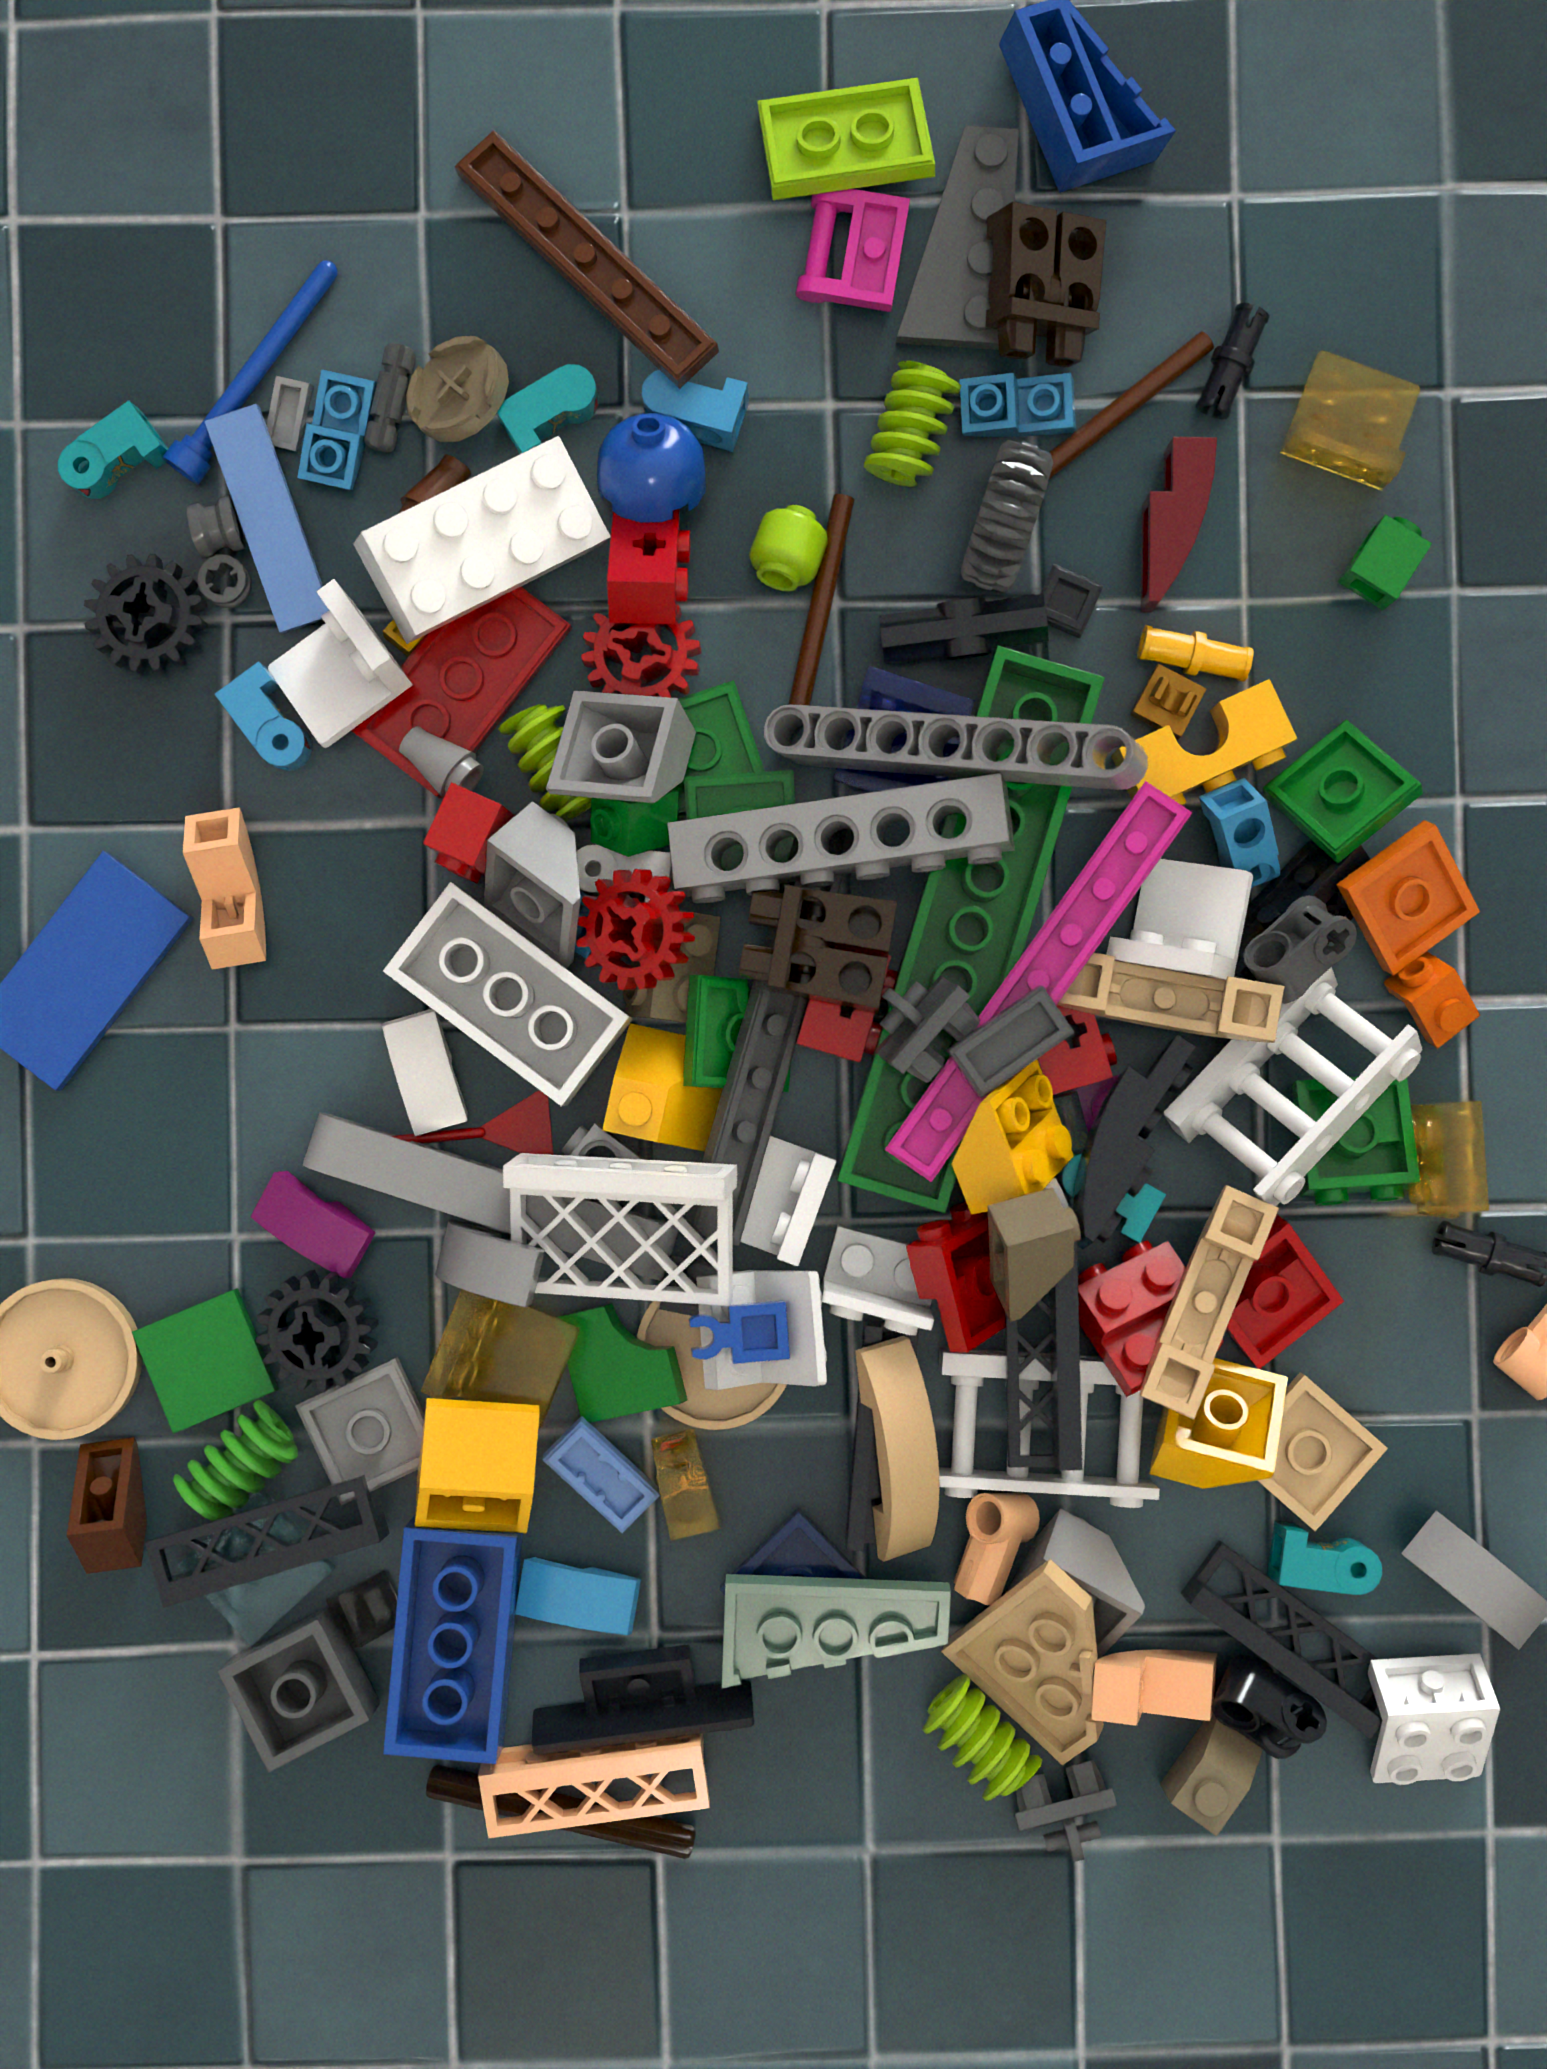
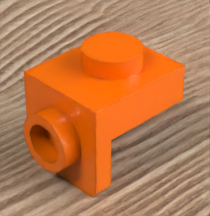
[1384,951,1480,1049]

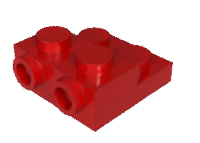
[906,1202,1032,1352]
[1226,1214,1344,1369]
[1078,1240,1224,1397]

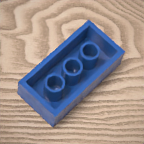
[383,1516,523,1764]

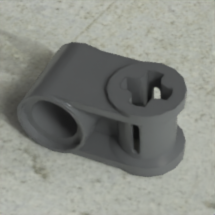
[1243,895,1357,1004]

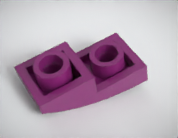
[250,1171,376,1278]

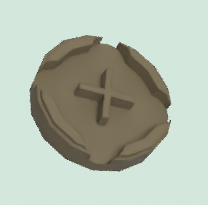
[406,336,509,442]

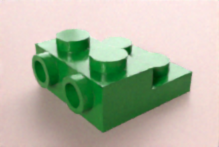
[1292,1076,1421,1206]

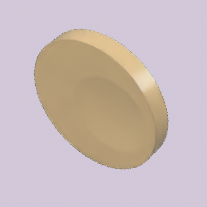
[637,1270,787,1430]
[0,1278,143,1440]

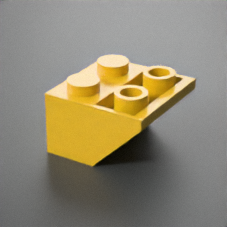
[952,1059,1074,1214]
[415,1398,540,1533]

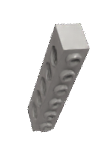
[668,773,1015,903]

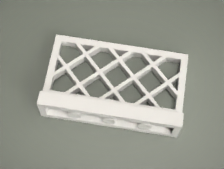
[503,1153,737,1306]

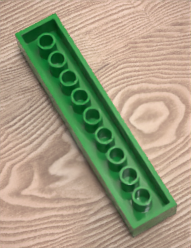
[836,646,1105,1213]

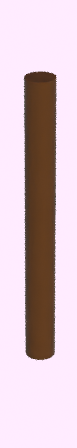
[1049,331,1214,480]
[788,494,855,706]

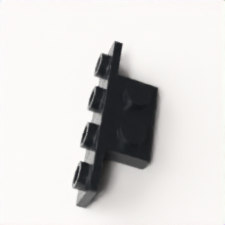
[532,1644,755,1755]

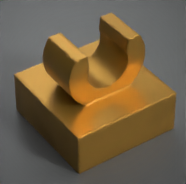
[1130,663,1207,740]

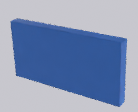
[0,851,194,1091]

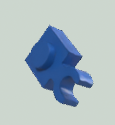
[689,1300,790,1364]

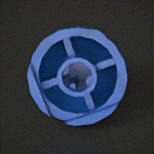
[597,413,706,522]

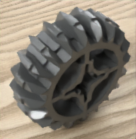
[960,440,1053,593]

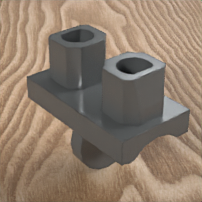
[874,975,980,1083]
[1014,1760,1117,1862]

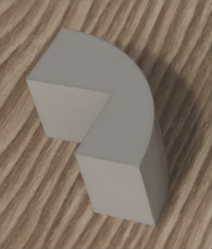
[435,1220,545,1308]
[1401,1511,1547,1650]

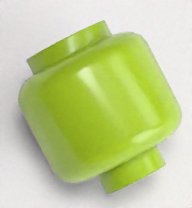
[749,505,828,591]

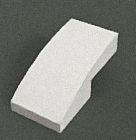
[382,1009,468,1136]

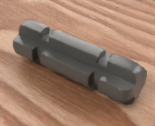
[364,343,416,453]

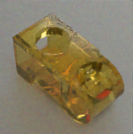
[651,1428,723,1541]

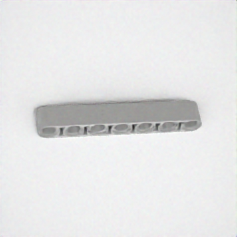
[764,704,1148,790]
[302,1112,679,1281]

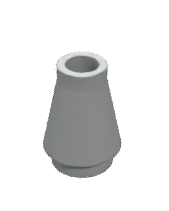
[399,726,484,798]

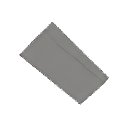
[266,376,314,452]

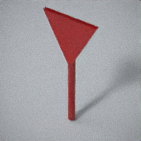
[391,1090,554,1155]

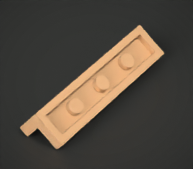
[478,1733,710,1838]

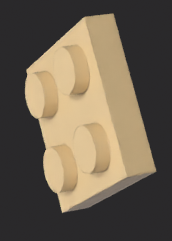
[1257,1373,1388,1531]

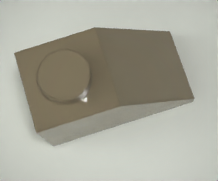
[988,1188,1081,1322]
[1160,1713,1263,1836]

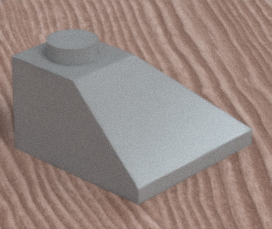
[546,691,696,803]
[484,801,580,968]
[1006,1508,1145,1659]

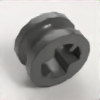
[197,554,252,608]

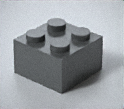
[217,1605,380,1773]

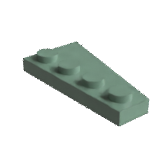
[722,1574,951,1688]

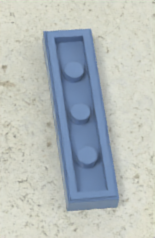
[204,404,329,634]

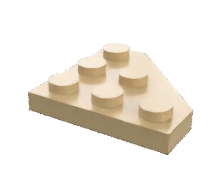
[941,1559,1104,1765]

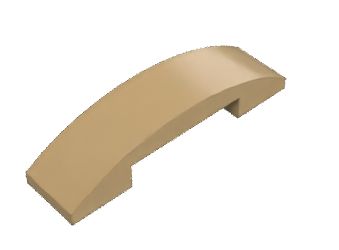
[1057,953,1284,1043]
[1139,1185,1279,1419]
[855,1336,940,1562]

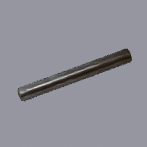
[426,1765,696,1859]

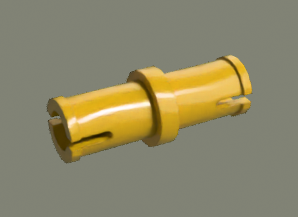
[1137,625,1254,682]

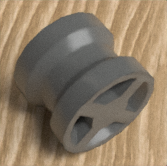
[186,495,247,559]

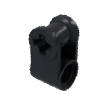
[1212,1655,1327,1759]

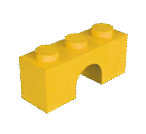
[1111,679,1297,805]

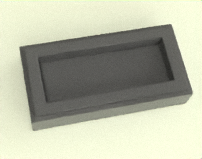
[946,985,1074,1098]

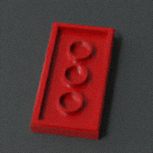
[351,587,572,799]

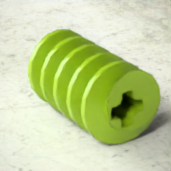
[864,360,961,487]
[498,704,591,822]
[922,1674,1042,1802]

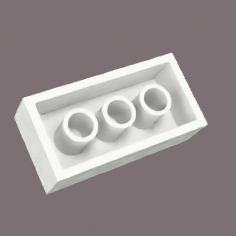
[353,436,611,644]
[383,882,633,1106]

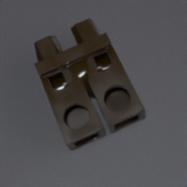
[985,202,1107,368]
[739,885,898,1014]

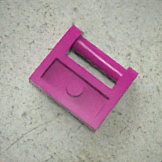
[795,189,910,312]

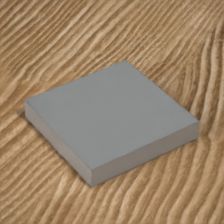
[295,1357,425,1506]

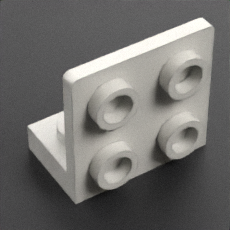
[268,579,413,748]
[1107,859,1253,980]
[740,1136,836,1266]
[821,1224,934,1336]
[696,1270,827,1390]
[1368,1653,1500,1785]

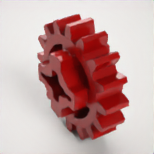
[581,604,702,698]
[576,869,695,990]

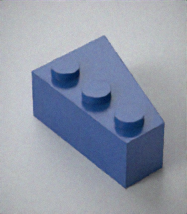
[999,0,1176,193]

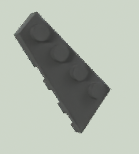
[896,125,1019,350]

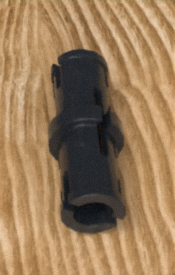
[1196,303,1270,419]
[1432,1220,1547,1287]

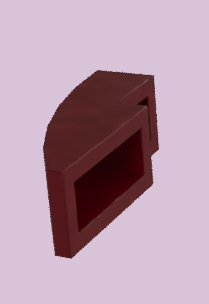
[1141,437,1217,613]

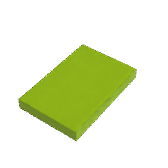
[757,77,935,200]

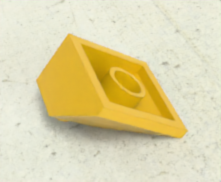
[602,1023,723,1152]
[1149,1358,1288,1489]

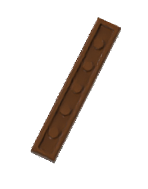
[455,130,719,389]

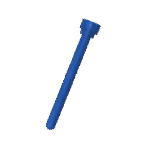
[162,260,338,485]

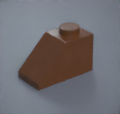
[67,1437,147,1574]

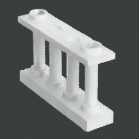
[1164,967,1423,1206]
[938,1347,1159,1508]

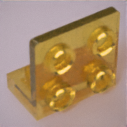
[1280,350,1420,491]
[1408,1101,1489,1219]
[420,1289,580,1429]

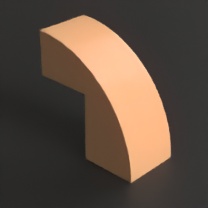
[183,807,266,970]
[1091,1649,1217,1726]

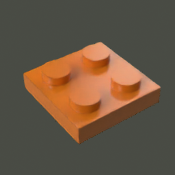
[1336,820,1480,976]

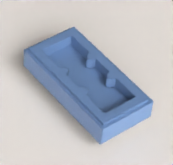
[542,1416,661,1533]

